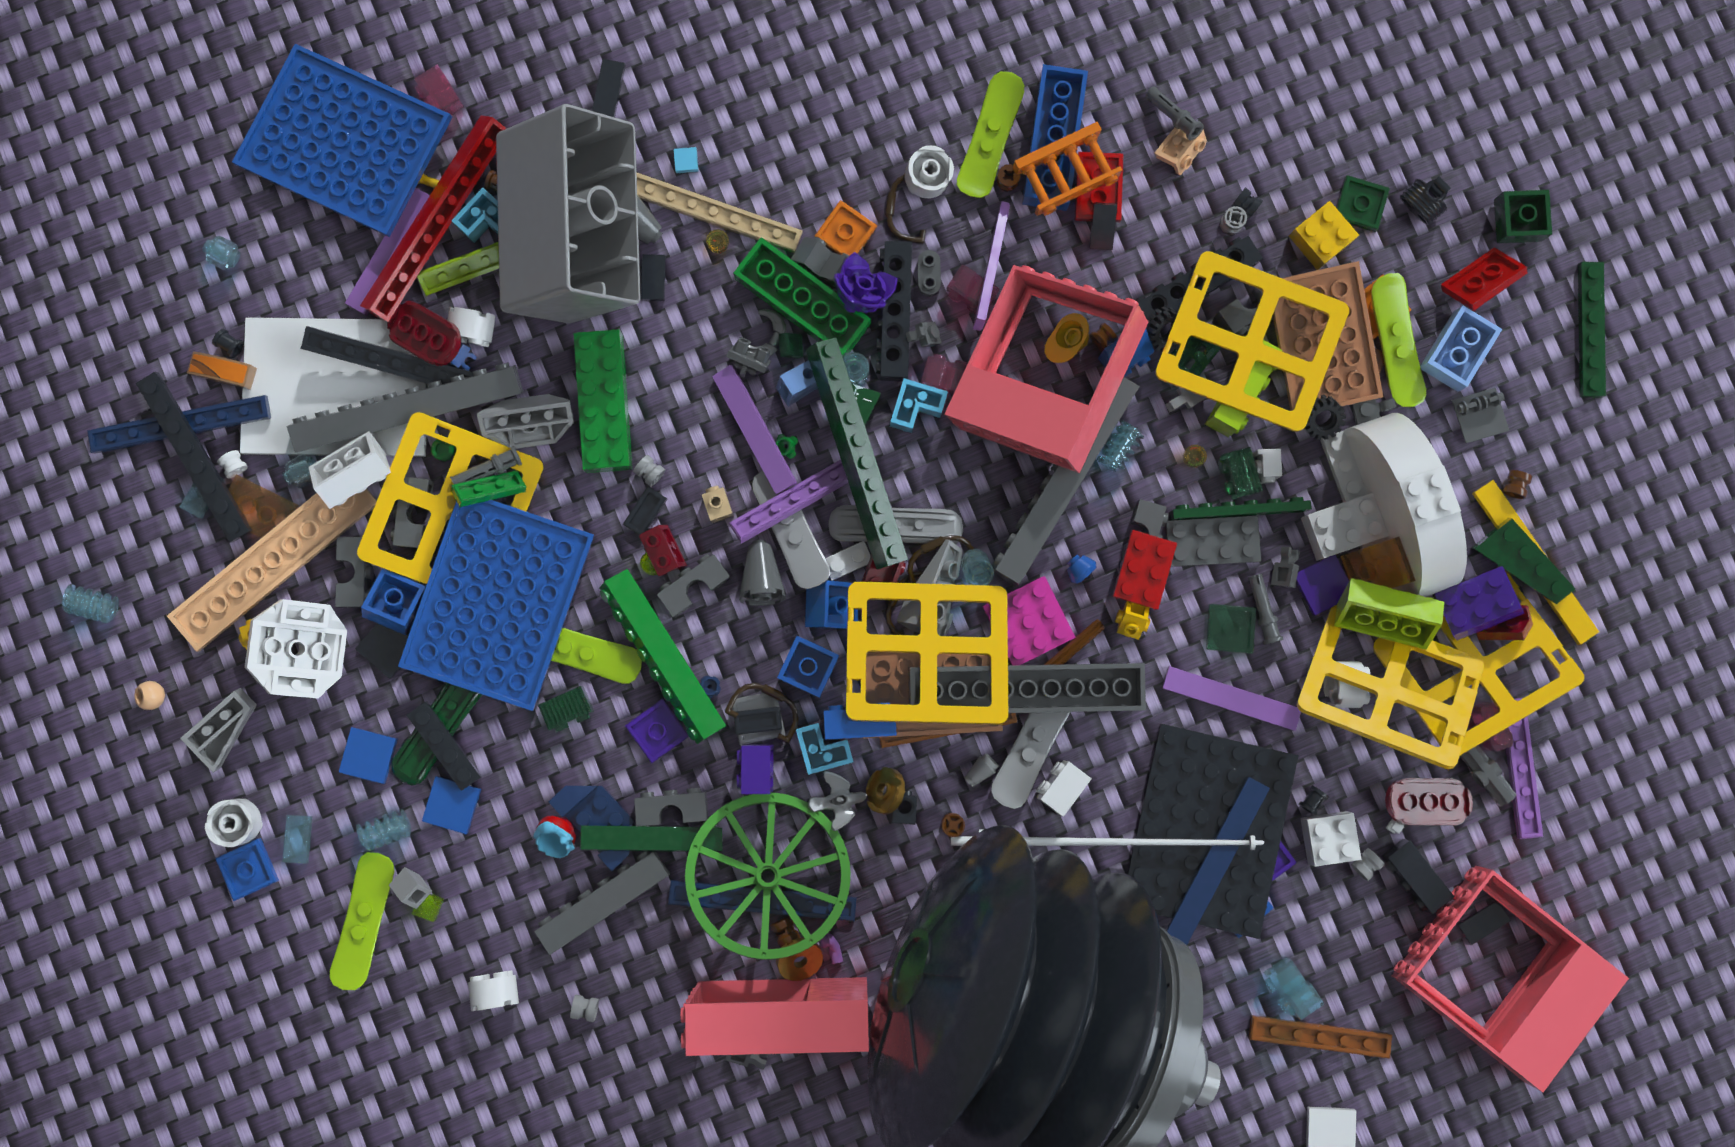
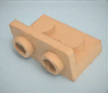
[1155,127,1207,175]

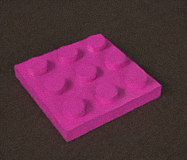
[982,576,1076,665]

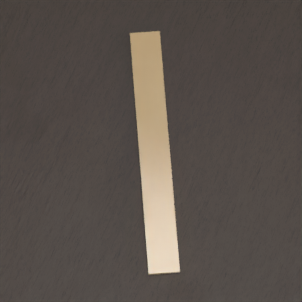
[636,172,803,253]

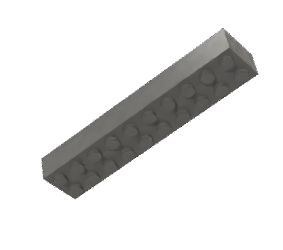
[991,377,1140,588]
[908,663,1146,713]

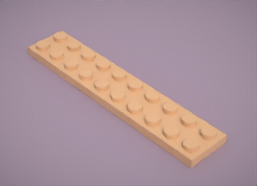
[167,489,377,652]

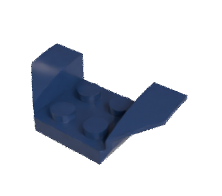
[548,786,634,871]

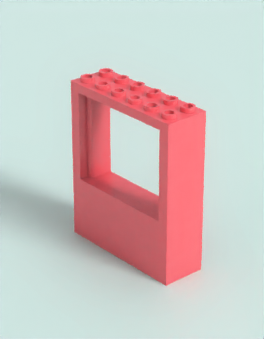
[945,265,1148,473]
[1391,866,1629,1092]
[681,977,869,1056]

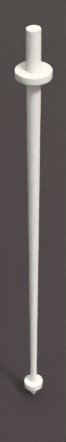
[951,829,1264,850]

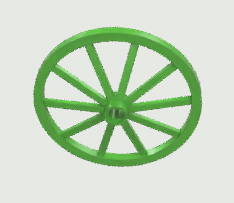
[685,793,851,960]

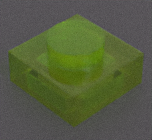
[412,894,444,922]

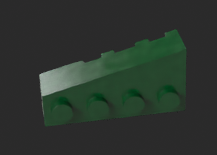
[1471,518,1575,604]

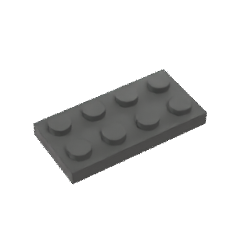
[1165,516,1261,567]

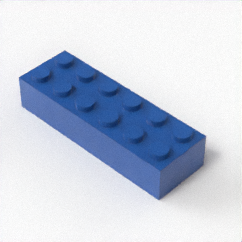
[1022,64,1088,211]

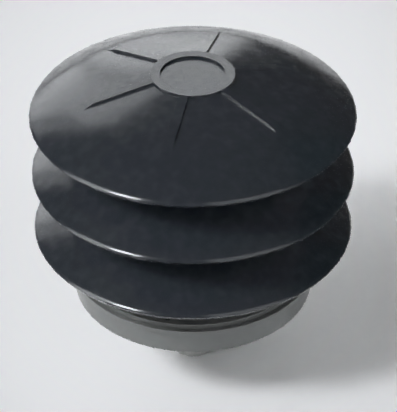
[868,825,1221,1147]

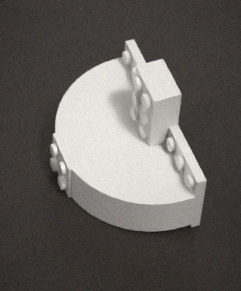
[1301,413,1467,597]

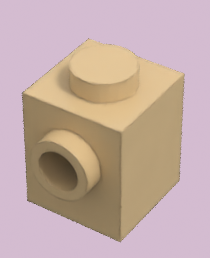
[702,486,734,523]

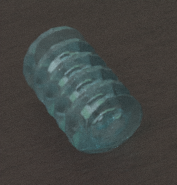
[1097,421,1144,472]
[62,584,119,623]
[356,809,411,851]

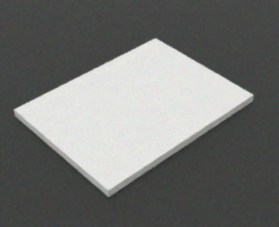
[240,318,428,457]

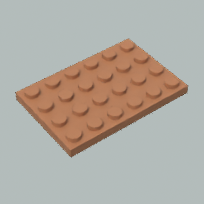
[1273,261,1383,411]
[860,652,1003,739]

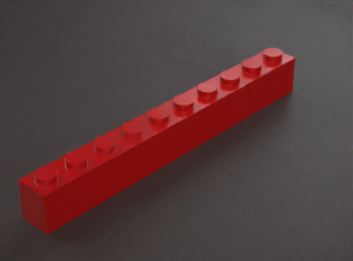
[360,115,507,322]

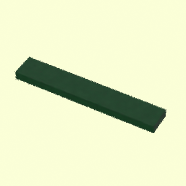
[580,826,722,852]

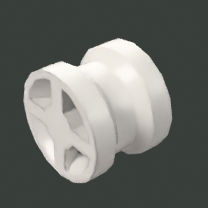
[217,450,248,478]

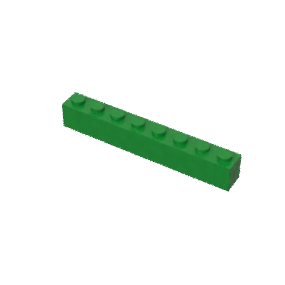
[599,569,726,744]

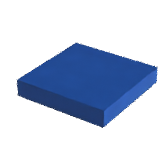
[339,727,398,784]
[422,776,482,834]
[215,838,279,901]

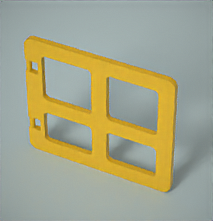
[1155,251,1349,432]
[357,412,543,584]
[1373,571,1584,756]
[846,582,1008,725]
[1297,605,1484,769]

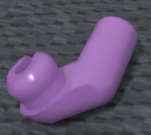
[819,933,843,964]

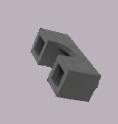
[1214,274,1276,336]
[390,477,434,549]
[1119,499,1168,568]
[335,537,374,608]
[657,554,732,618]
[634,788,709,826]

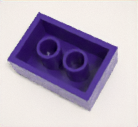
[1435,566,1525,640]
[737,744,774,794]

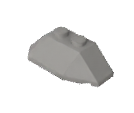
[477,394,574,449]

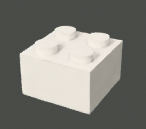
[1036,760,1092,817]
[1300,811,1362,867]

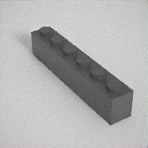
[534,851,671,955]

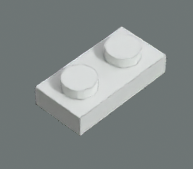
[826,541,871,581]

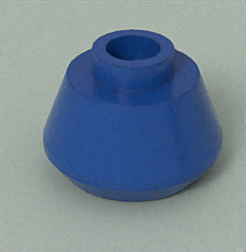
[1067,554,1097,584]

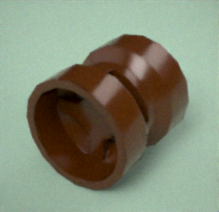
[1503,470,1533,499]
[770,916,801,947]

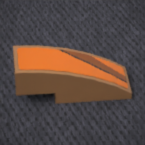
[187,351,257,390]

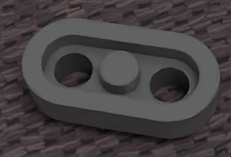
[917,250,941,297]

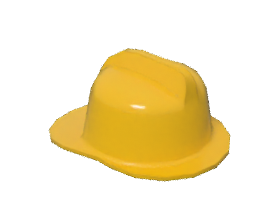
[1045,313,1089,363]

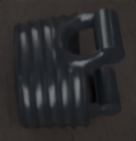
[1400,176,1451,225]

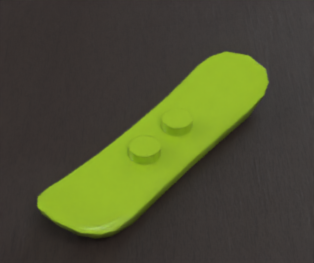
[957,71,1024,198]
[1371,273,1426,407]
[551,628,642,684]
[330,852,394,990]

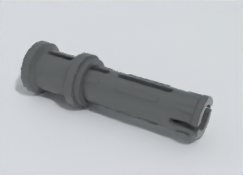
[1145,86,1204,140]
[450,446,522,484]
[1248,574,1284,645]

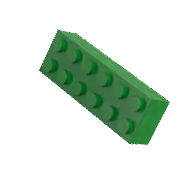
[733,237,871,360]
[573,329,633,473]

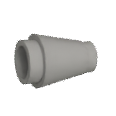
[964,753,999,787]

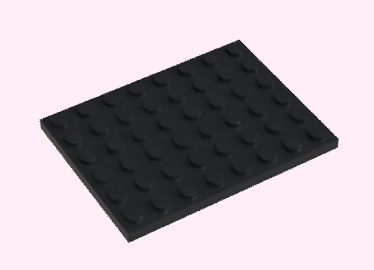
[1127,724,1299,939]

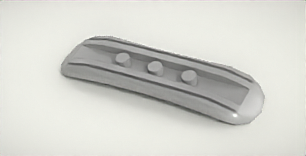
[752,470,830,589]
[828,505,963,545]
[991,712,1070,809]

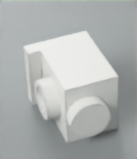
[1253,449,1282,484]

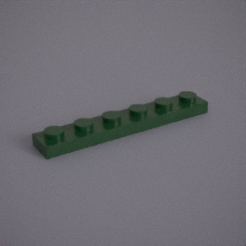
[1578,262,1606,398]
[1169,497,1312,521]

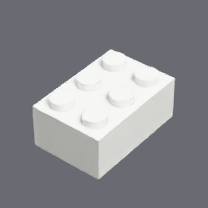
[309,431,391,509]

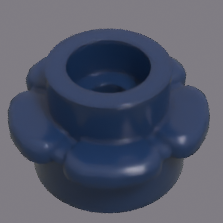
[700,675,721,698]

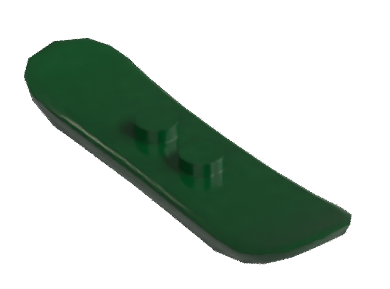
[391,683,483,786]

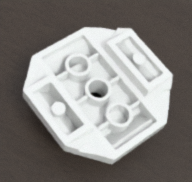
[245,599,347,698]

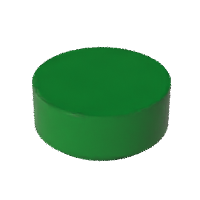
[431,439,456,462]

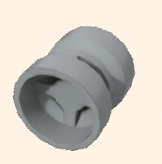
[1220,206,1247,235]
[633,455,666,487]
[1351,848,1385,881]
[570,995,599,1022]

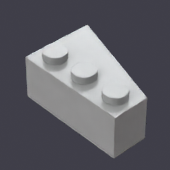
[180,688,257,773]

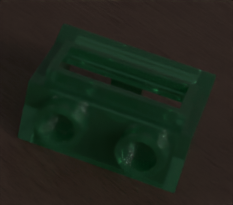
[1170,336,1221,376]

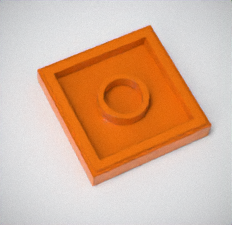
[814,200,877,256]

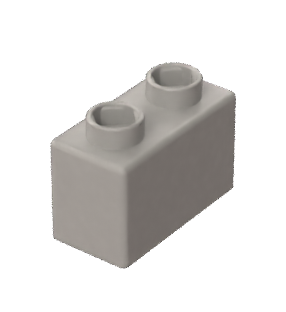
[496,104,640,323]

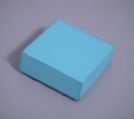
[674,147,699,173]

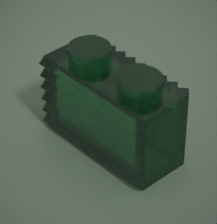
[1218,447,1263,500]
[538,686,594,733]

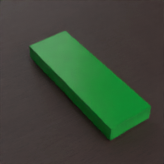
[451,470,526,507]

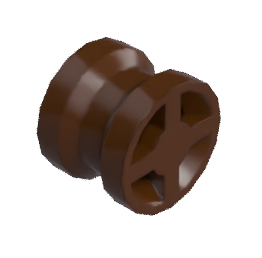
[996,164,1020,192]
[1089,323,1118,351]
[941,813,965,837]

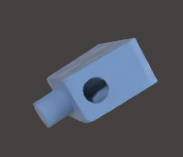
[776,360,818,407]

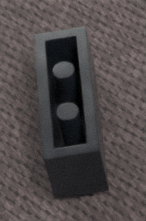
[1382,839,1454,914]

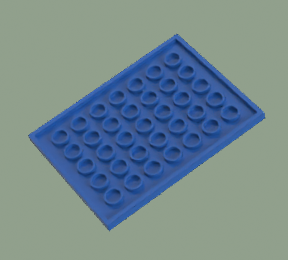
[232,44,453,237]
[398,500,594,711]

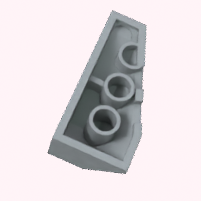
[897,540,962,636]

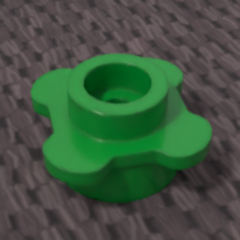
[775,434,798,459]

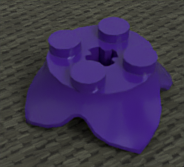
[834,252,898,313]

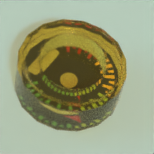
[706,229,729,253]
[1183,445,1207,468]

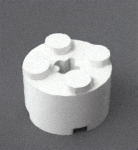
[905,146,954,198]
[447,307,496,347]
[1324,661,1370,708]
[205,799,263,847]
[468,970,519,1011]

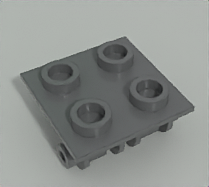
[1452,387,1510,443]

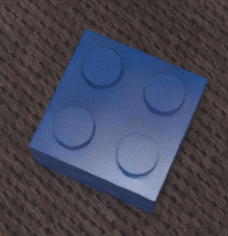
[361,568,426,635]
[777,636,839,698]

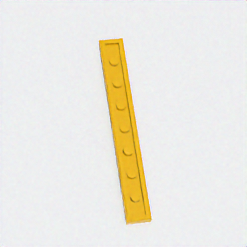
[1472,480,1599,645]

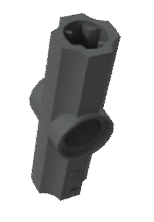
[1460,745,1517,807]

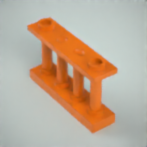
[1013,121,1122,216]

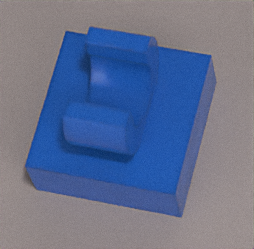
[449,343,477,370]

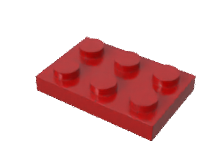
[1075,152,1123,223]
[1441,247,1527,311]
[1112,530,1177,610]

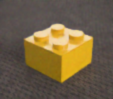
[1289,201,1359,270]

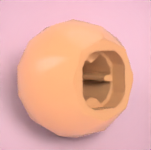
[134,681,165,710]

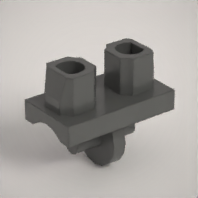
[726,337,771,378]

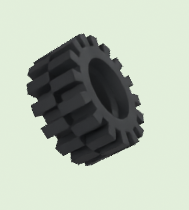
[1146,307,1179,352]
[1304,395,1346,440]

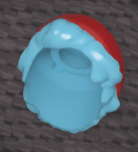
[533,816,576,859]

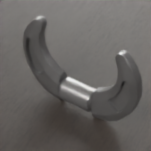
[748,309,787,356]

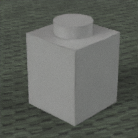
[389,867,432,909]

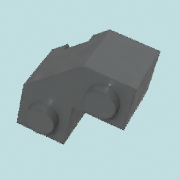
[791,237,849,289]

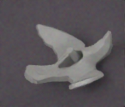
[808,771,867,831]

